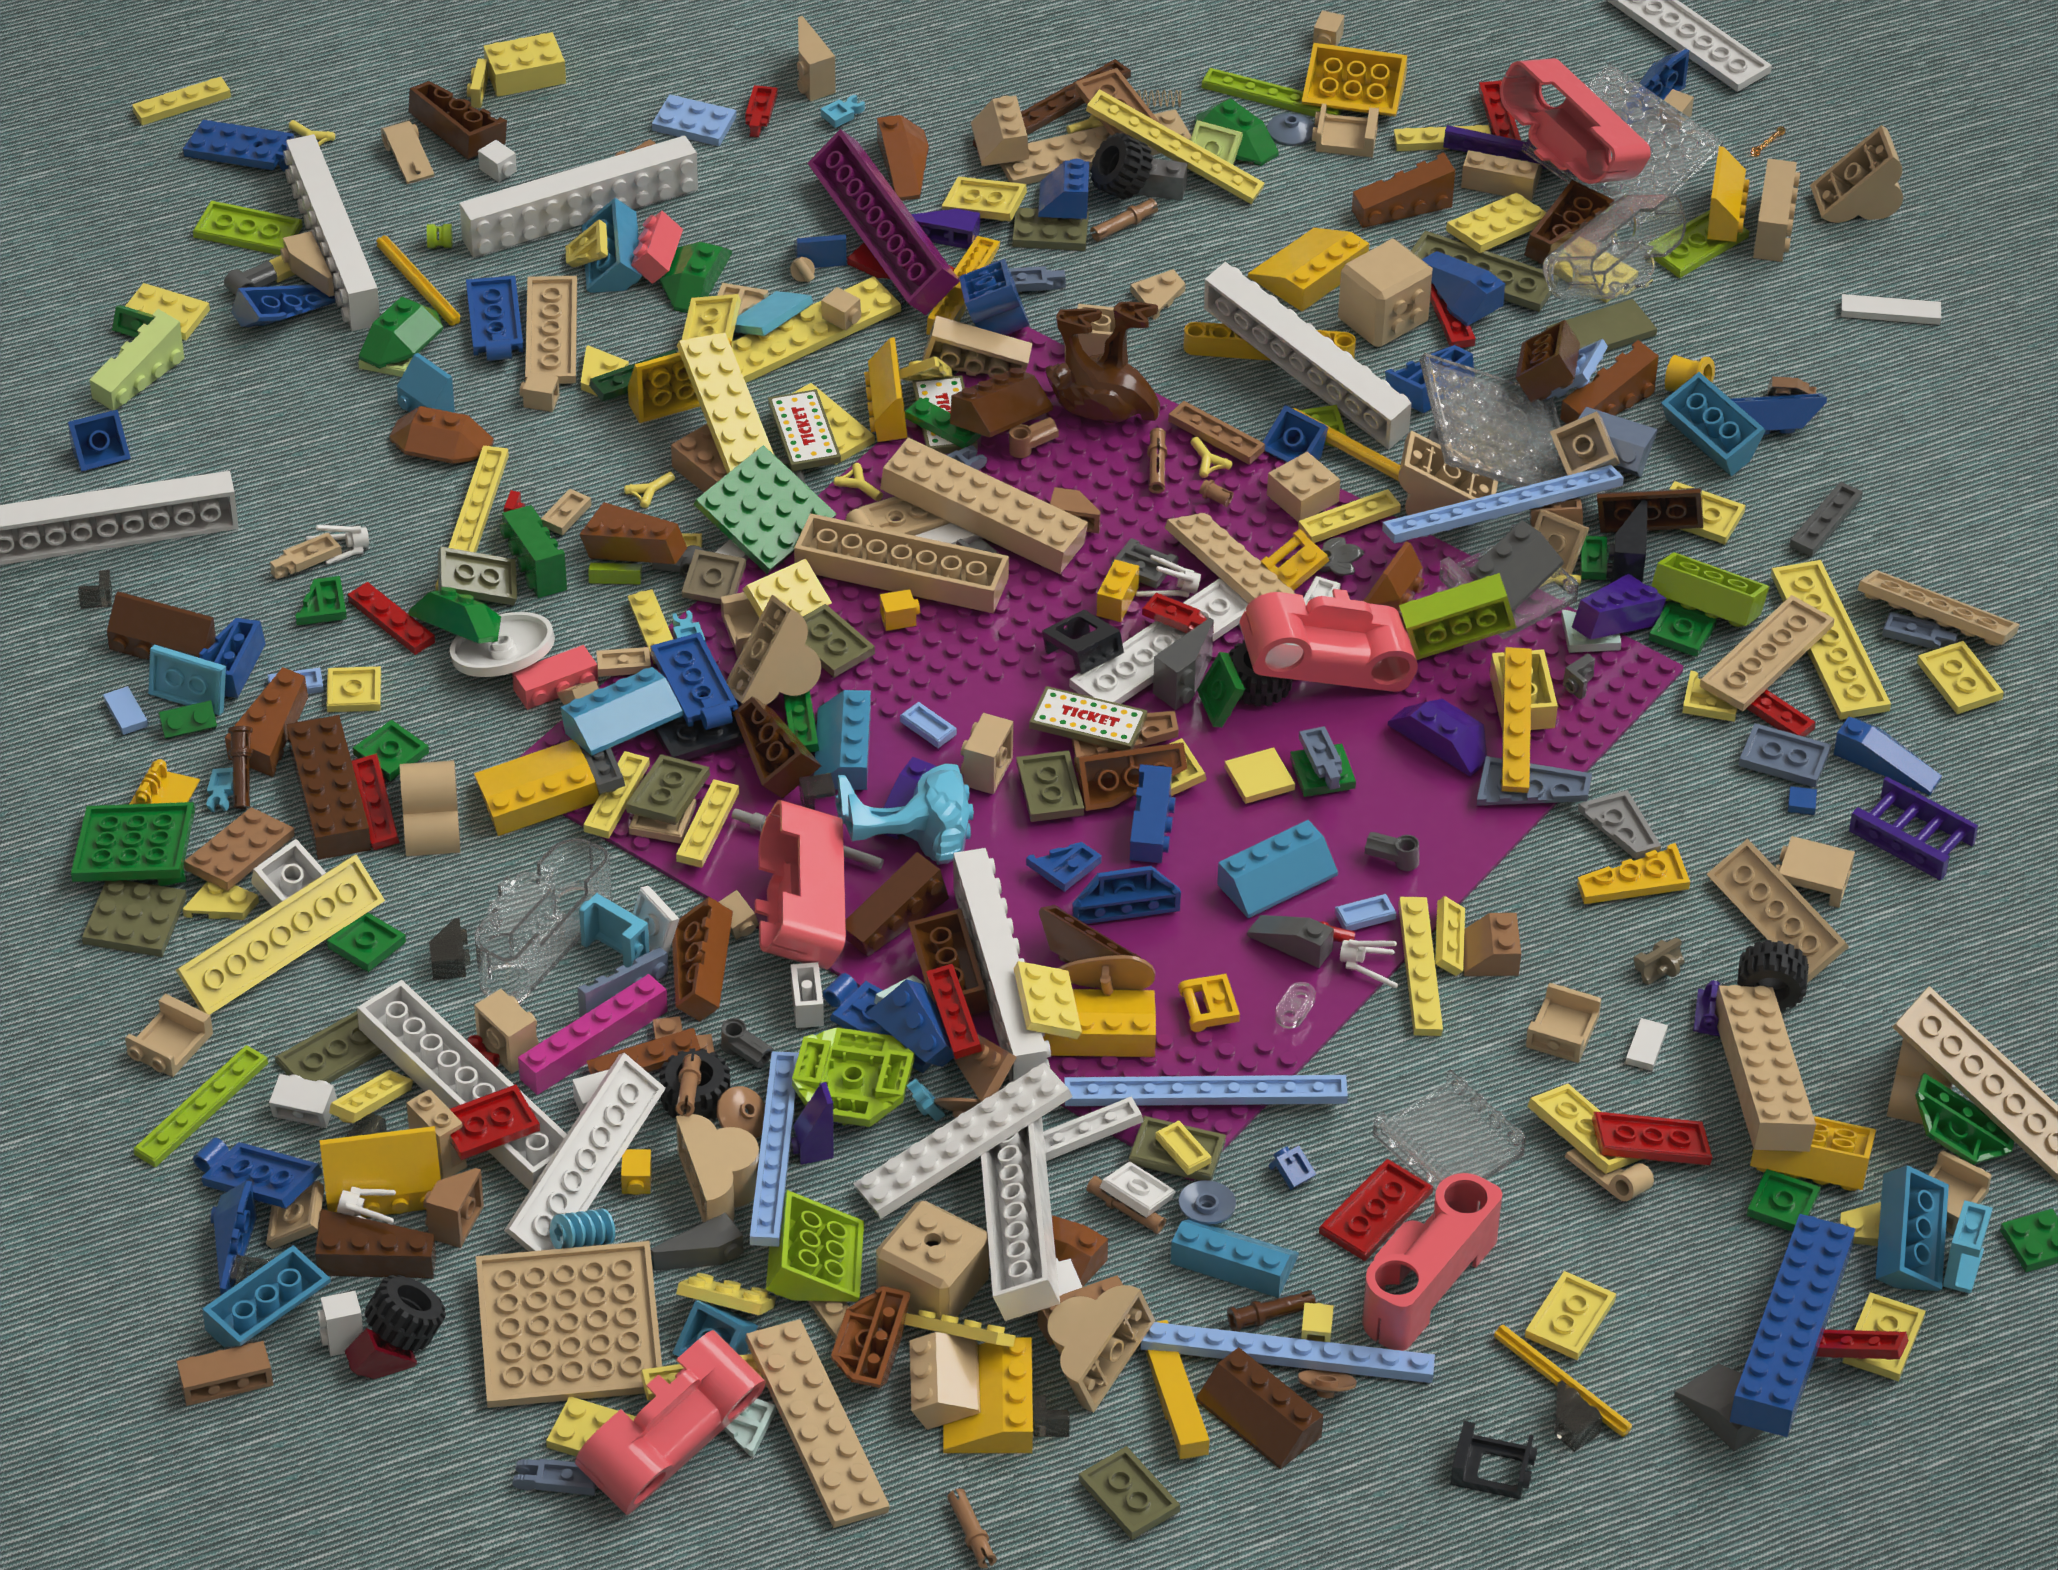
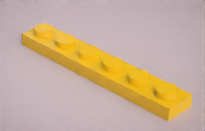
[1501,647,1532,793]

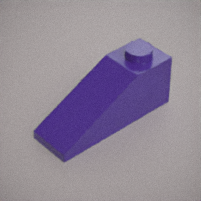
[911,209,980,249]
[883,757,936,840]
[790,1082,834,1165]

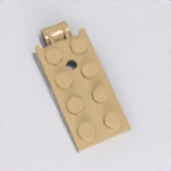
[846,496,951,536]

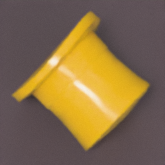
[1665,355,1715,392]

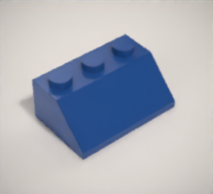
[1038,159,1089,219]

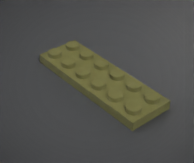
[1411,231,1560,312]

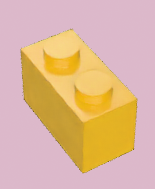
[1097,560,1139,622]

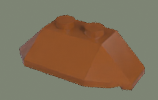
[389,406,494,464]
[1363,541,1424,613]
[831,1286,910,1388]

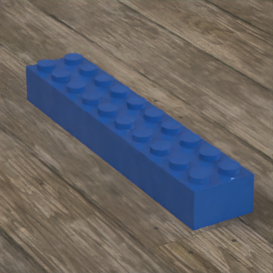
[1730,1214,1856,1437]

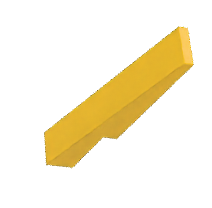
[926,236,1000,335]
[1145,1320,1210,1459]

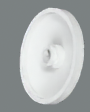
[450,612,555,677]

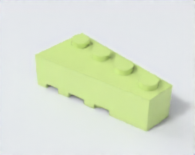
[90,309,184,411]

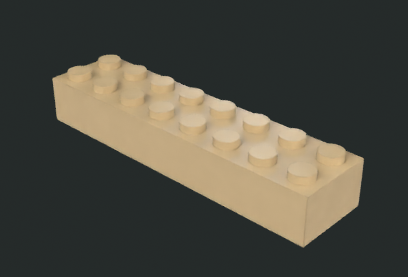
[880,438,1088,574]
[794,513,1009,613]
[1715,985,1816,1152]

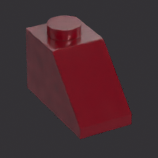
[344,1328,418,1379]

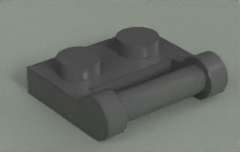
[1111,538,1179,589]

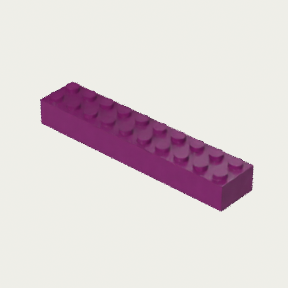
[807,129,960,316]

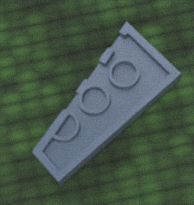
[1477,756,1592,806]
[578,947,668,1018]

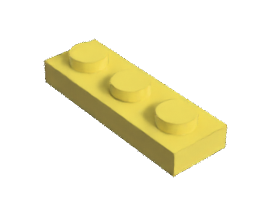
[1435,896,1465,976]

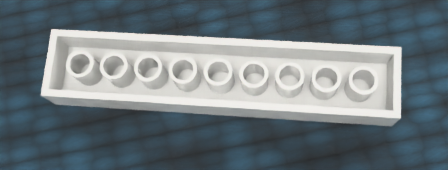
[283,134,380,331]
[459,135,698,257]
[1204,262,1411,450]
[0,471,239,565]
[953,848,1051,1083]
[357,980,567,1190]
[981,1117,1060,1321]

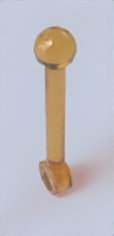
[1751,126,1786,157]

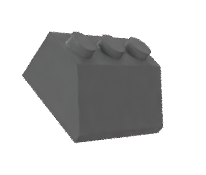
[1469,520,1564,612]

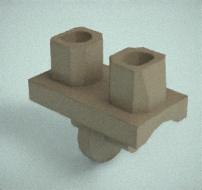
[1633,937,1685,985]

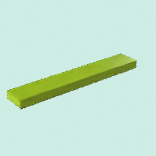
[1201,68,1342,117]
[133,1045,268,1168]

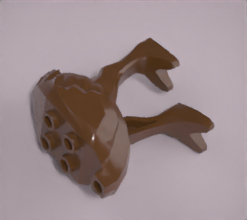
[1046,301,1160,423]

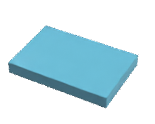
[734,291,813,336]
[148,645,226,716]

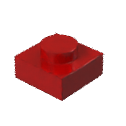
[504,490,525,512]

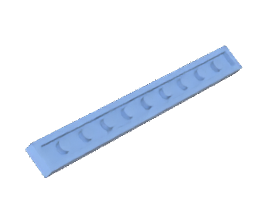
[1382,465,1623,543]
[750,1051,799,1247]
[1064,1075,1348,1106]
[1141,1322,1435,1383]

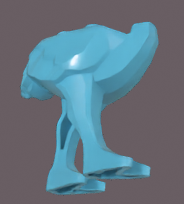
[835,764,974,865]

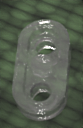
[1275,982,1316,1029]

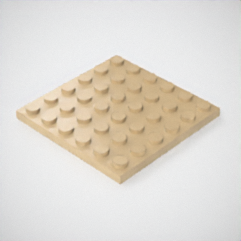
[476,1241,662,1408]

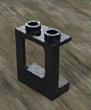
[1042,610,1124,674]
[1450,1421,1538,1499]

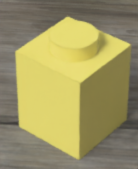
[1301,1303,1334,1342]

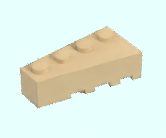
[922,316,1032,378]

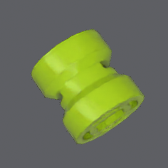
[427,224,453,249]

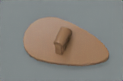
[1058,955,1155,996]

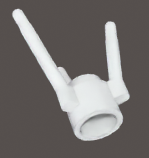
[306,525,369,565]
[1136,555,1201,598]
[1340,939,1398,988]
[337,1186,396,1223]

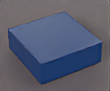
[1788,786,1817,815]

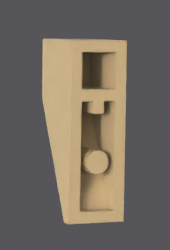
[280,231,334,297]

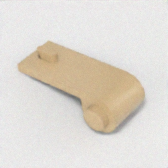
[381,121,434,184]
[1565,1148,1654,1201]

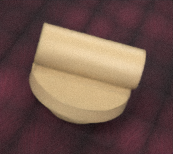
[790,257,815,282]

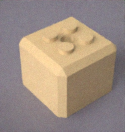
[1338,238,1433,348]
[876,1201,989,1319]

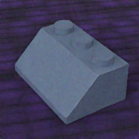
[1578,407,1658,477]

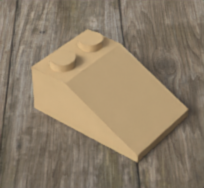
[797,16,836,102]

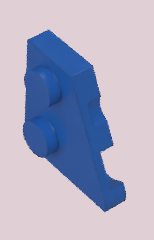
[1026,842,1102,892]

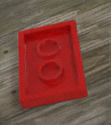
[449,1084,540,1160]

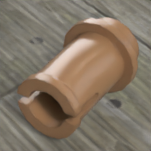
[1199,480,1234,507]

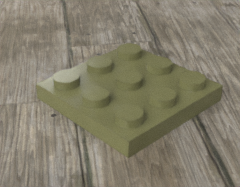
[82,880,187,957]

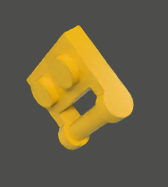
[1261,529,1330,591]
[1178,974,1240,1032]

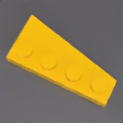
[1577,843,1690,904]

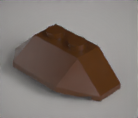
[1039,905,1141,963]

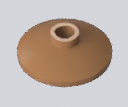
[717,1086,765,1139]
[933,1098,981,1118]
[1298,1370,1357,1398]

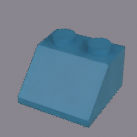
[397,353,455,413]
[673,1300,758,1357]

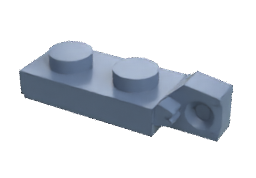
[1009,266,1066,292]
[1882,612,1958,649]
[1299,726,1342,790]

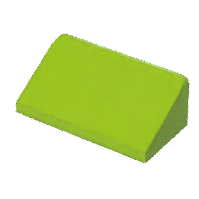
[588,562,642,585]

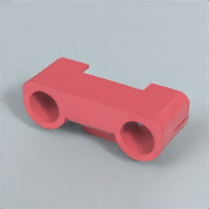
[1500,58,1651,184]
[1239,589,1418,692]
[755,800,846,970]
[1362,1173,1502,1351]
[575,1330,766,1515]

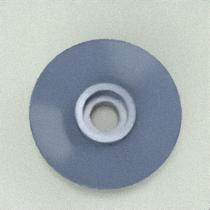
[1267,113,1315,146]
[1179,1180,1236,1225]

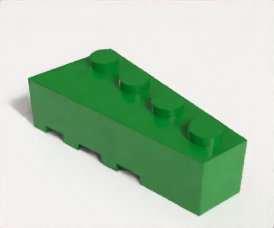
[500,505,567,598]

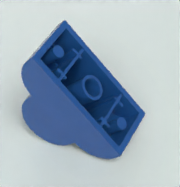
[959,258,1030,336]

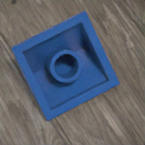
[794,234,847,268]
[1263,405,1328,462]
[68,409,131,471]

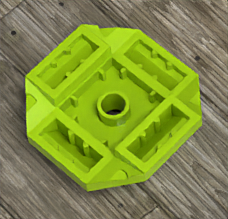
[792,1027,914,1127]

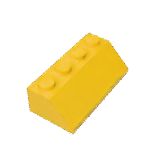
[1707,146,1750,242]
[864,337,908,442]

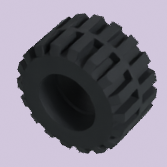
[1090,133,1153,200]
[1229,640,1292,706]
[1737,940,1809,1011]
[660,1048,731,1120]
[364,1275,446,1351]

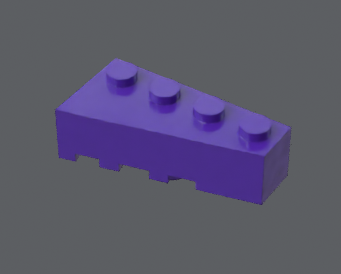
[1572,574,1666,640]

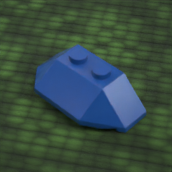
[1730,393,1827,435]
[1072,866,1181,924]

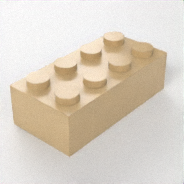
[1753,158,1800,262]

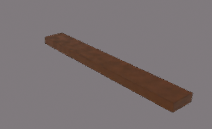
[973,59,1131,148]

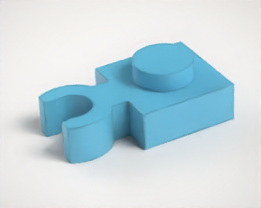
[821,95,865,128]
[673,610,705,640]
[206,767,233,812]
[906,1079,945,1122]

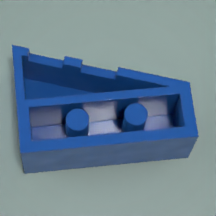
[1385,345,1475,413]
[199,618,266,698]
[1130,764,1176,863]
[866,979,954,1067]

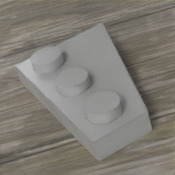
[1578,790,1661,860]

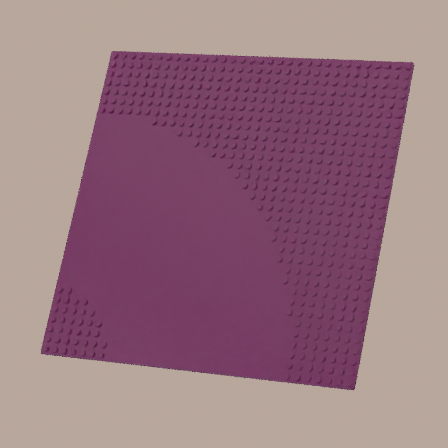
[519,327,1683,1181]

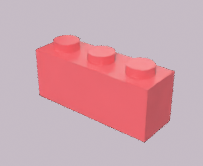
[631,211,683,284]
[512,645,598,710]

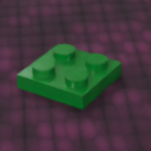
[1649,601,1718,657]
[1197,652,1245,728]
[353,720,429,781]
[1290,744,1356,797]
[327,912,406,972]
[1747,1169,1821,1232]
[2000,1208,2058,1272]

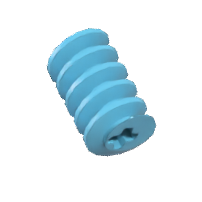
[549,1208,615,1249]

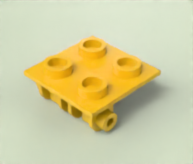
[130,759,200,804]

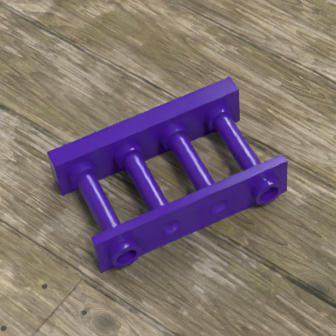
[1849,776,1978,881]

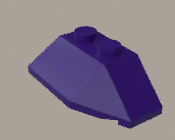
[1387,699,1487,777]

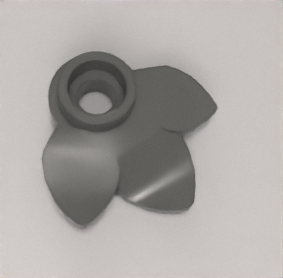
[1319,537,1364,576]

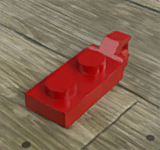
[745,85,778,138]
[1142,593,1214,633]

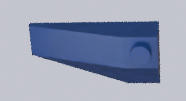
[1621,49,1690,126]
[1422,251,1505,326]
[231,285,336,327]
[1833,716,1942,796]
[211,1181,257,1295]

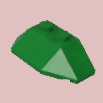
[1195,98,1279,166]
[660,242,732,313]
[359,296,443,369]
[408,587,501,644]
[1915,1073,2015,1165]

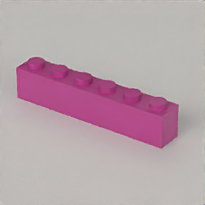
[518,974,668,1095]

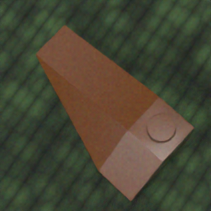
[877,115,929,201]
[1073,742,1187,811]
[1052,1215,1108,1287]

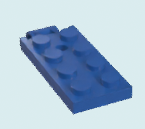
[183,120,294,172]
[466,275,524,361]
[650,632,738,730]
[823,973,932,1073]
[193,1138,323,1209]

